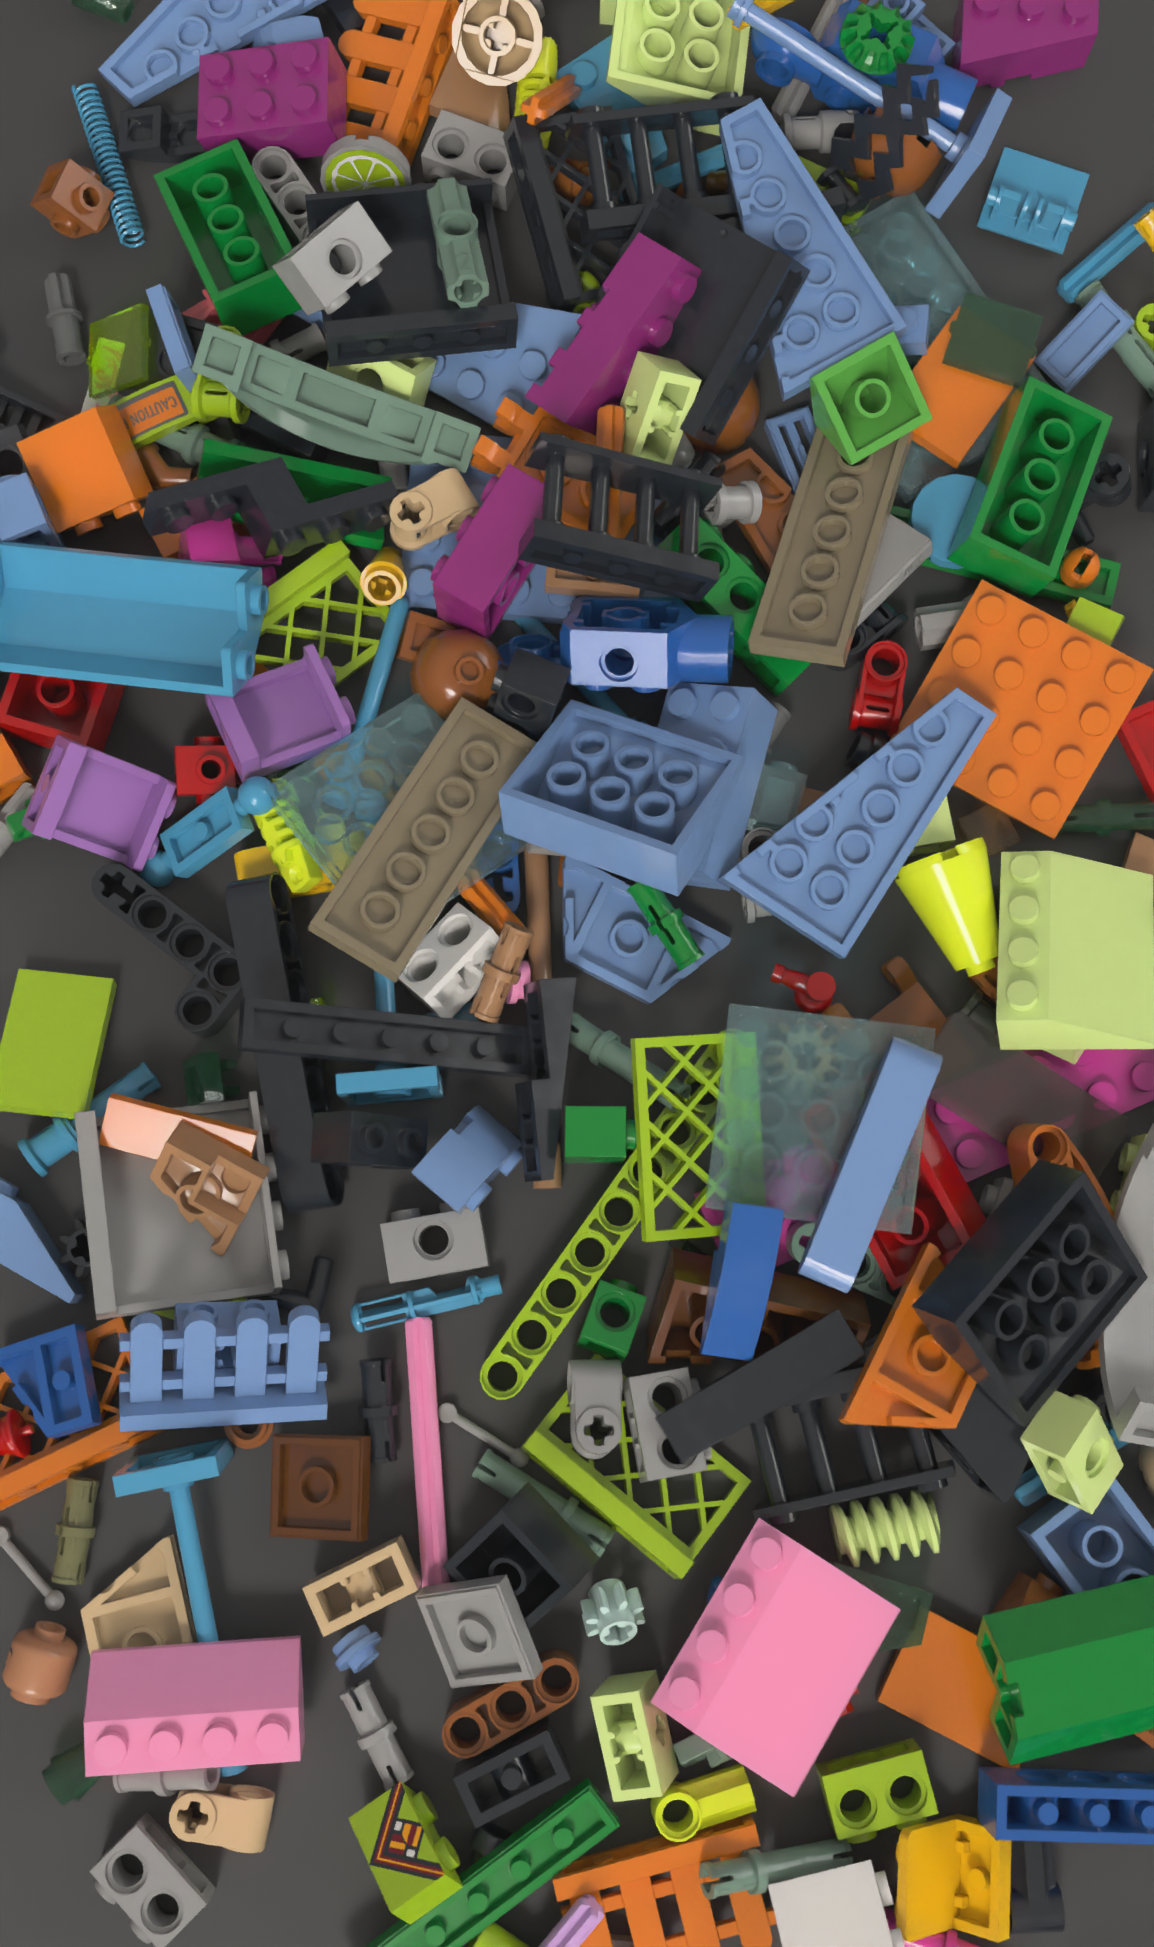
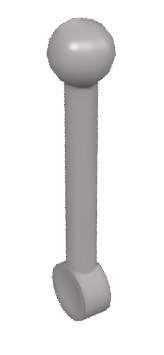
[438,1403,529,1468]
[0,1525,65,1611]

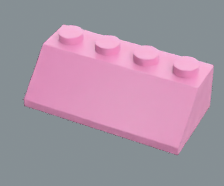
[84,1635,305,1777]

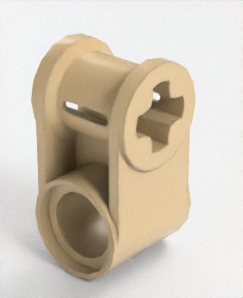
[389,468,481,551]
[169,1782,275,1853]

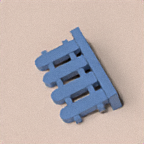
[119,1305,330,1432]

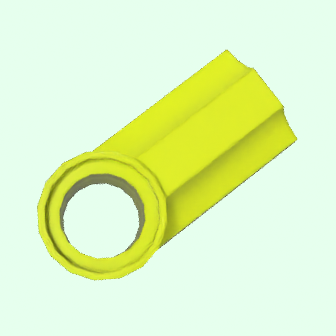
[650,1763,757,1842]

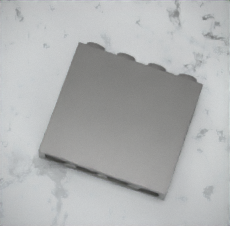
[74,1091,290,1320]

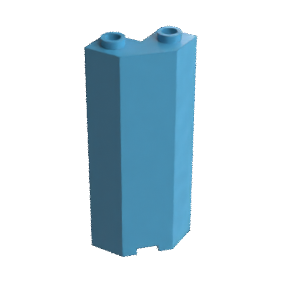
[0,541,269,697]

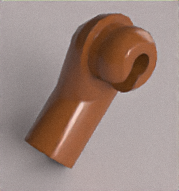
[136,442,195,489]

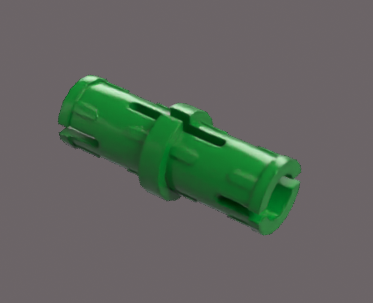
[627,882,705,971]

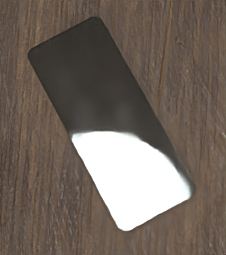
[928,1012,1130,1181]

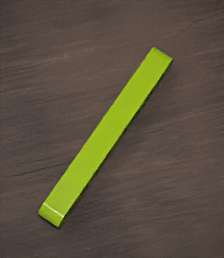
[480,1029,743,1400]

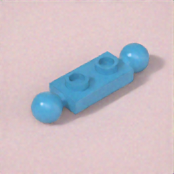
[139,776,277,887]

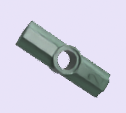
[427,177,489,308]

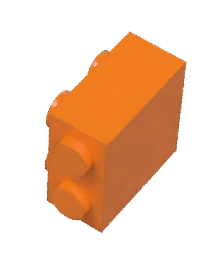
[16,404,153,536]

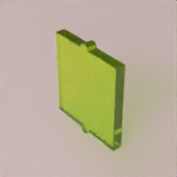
[86,303,152,400]

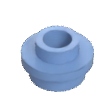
[332,1625,382,1673]

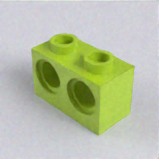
[815,1738,939,1843]

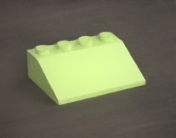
[606,0,750,136]
[996,851,1154,1050]

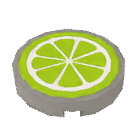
[320,135,412,192]

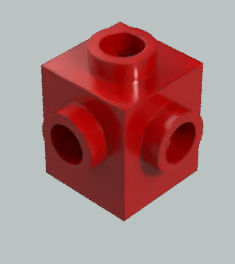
[174,736,242,805]

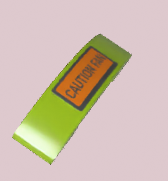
[111,375,219,450]

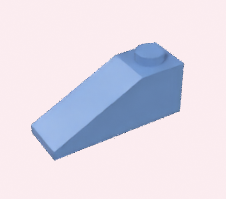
[0,1177,87,1303]

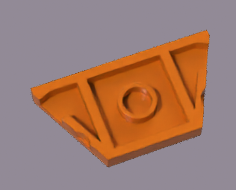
[838,1242,977,1429]

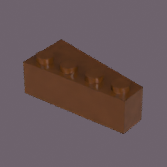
[646,1248,871,1366]

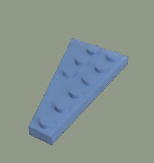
[98,0,327,107]
[719,98,907,402]
[292,302,581,438]
[719,688,997,959]

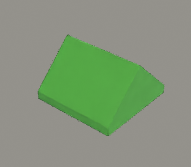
[809,331,933,465]

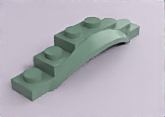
[191,323,481,473]

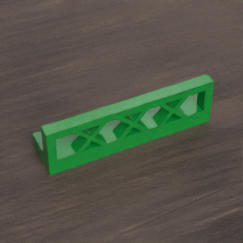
[197,438,392,550]

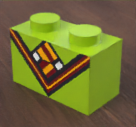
[348,1781,463,1925]

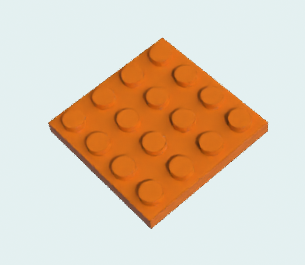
[890,580,1154,840]

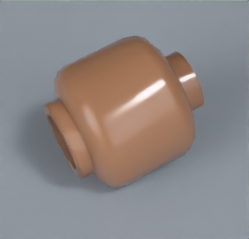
[2,1621,78,1705]

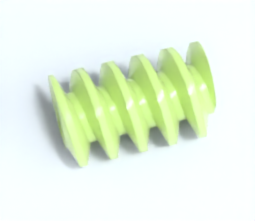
[829,1490,941,1568]

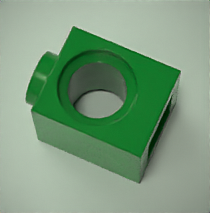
[576,1279,647,1363]

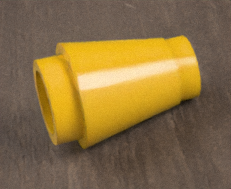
[360,547,407,606]

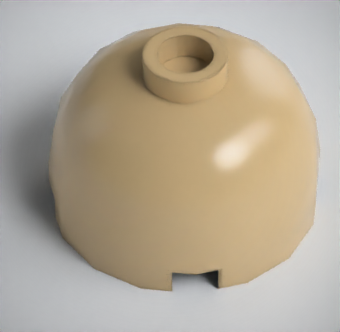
[452,0,543,86]

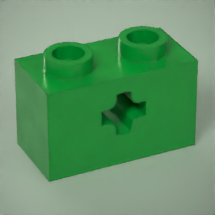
[565,1106,636,1164]

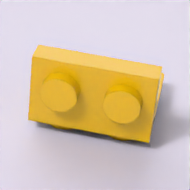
[894,1814,1011,1943]

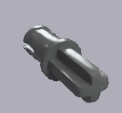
[44,272,87,366]

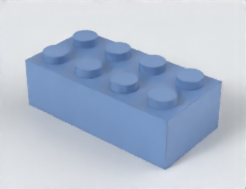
[658,682,778,891]
[1016,1478,1154,1595]

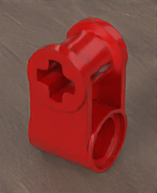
[848,640,908,737]

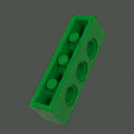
[657,516,812,697]

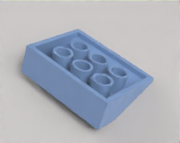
[498,699,745,897]

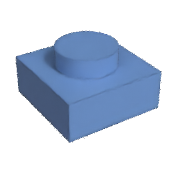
[895,304,930,356]

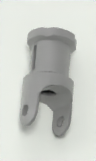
[780,109,861,154]

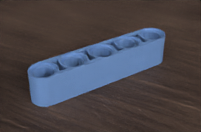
[798,1036,943,1293]

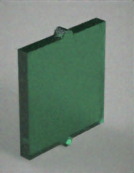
[942,292,1043,388]

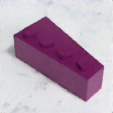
[524,232,702,435]

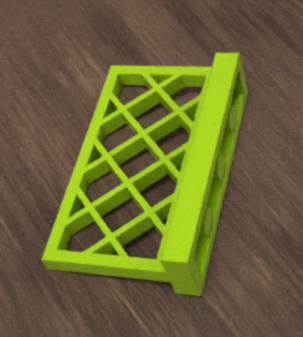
[255,540,402,688]
[630,1032,766,1242]
[520,1354,751,1579]

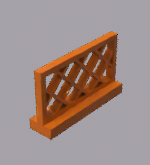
[0,1316,169,1511]

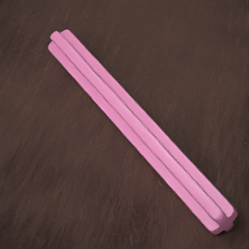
[405,1317,450,1588]

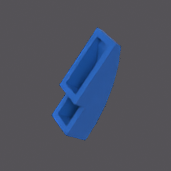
[699,1200,785,1361]

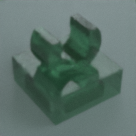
[183,1051,240,1106]

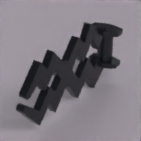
[816,63,940,217]

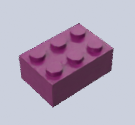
[197,37,347,165]
[430,463,544,639]

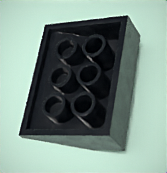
[912,1159,1148,1427]

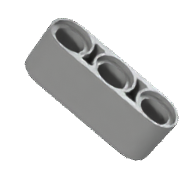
[252,146,317,247]

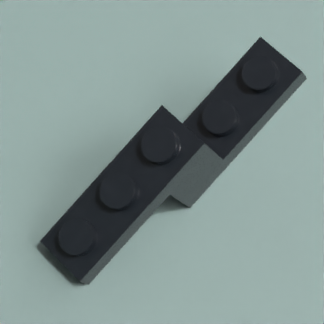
[142,457,399,559]

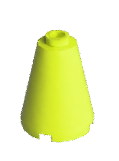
[895,837,999,977]

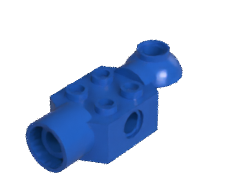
[751,0,978,134]
[497,595,734,693]

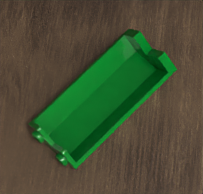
[976,1575,1154,1765]

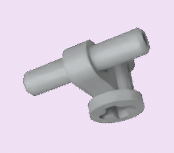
[699,480,762,541]

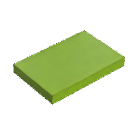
[0,968,117,1119]

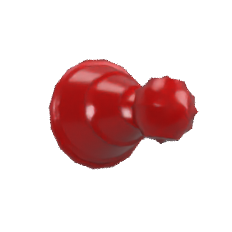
[0,1409,35,1458]

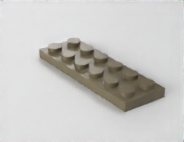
[748,427,913,667]
[308,697,537,983]

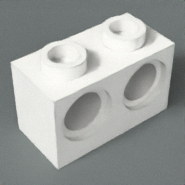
[398,903,499,1018]

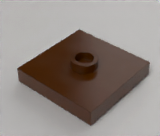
[269,1432,371,1542]

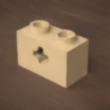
[302,1534,422,1637]

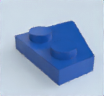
[0,1324,102,1438]

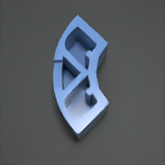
[411,1105,522,1214]

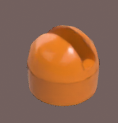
[1059,547,1101,589]

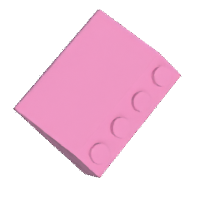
[651,1518,901,1797]

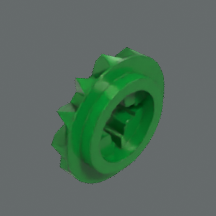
[839,0,915,75]

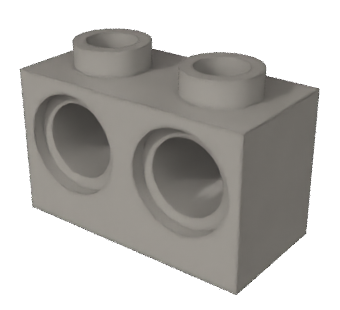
[421,109,517,211]
[622,1367,712,1483]
[89,1812,216,1947]

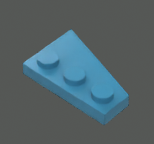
[557,35,668,178]

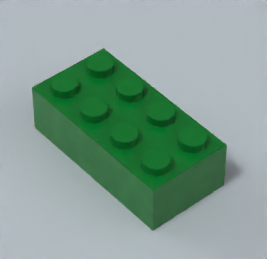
[153,139,302,335]
[947,376,1113,599]

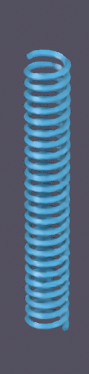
[71,83,146,248]

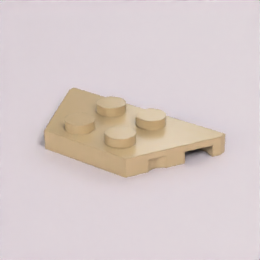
[80,1534,197,1658]

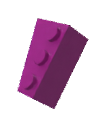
[952,0,1099,88]

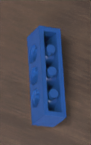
[977,1767,1154,1845]

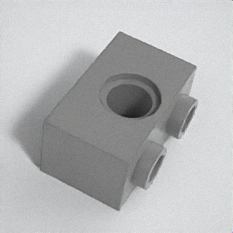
[272,201,392,315]
[380,1203,490,1284]

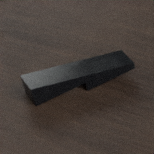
[515,977,576,1182]

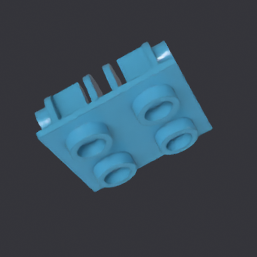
[977,147,1090,254]

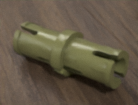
[51,1476,100,1585]

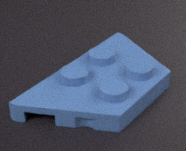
[562,856,732,1005]

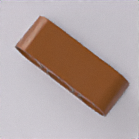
[442,1648,579,1759]

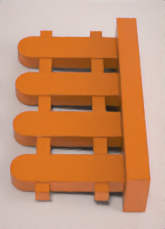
[322,0,460,168]
[552,1813,777,1947]

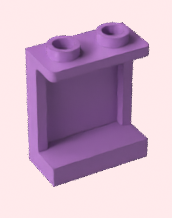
[205,643,356,783]
[21,734,177,872]

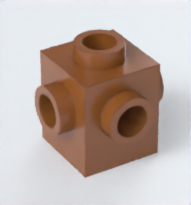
[30,158,115,238]

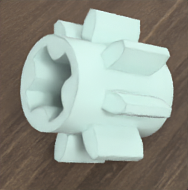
[580,1579,645,1646]

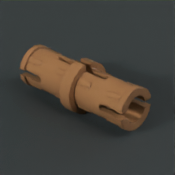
[469,921,534,1023]

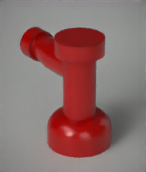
[769,963,836,1015]

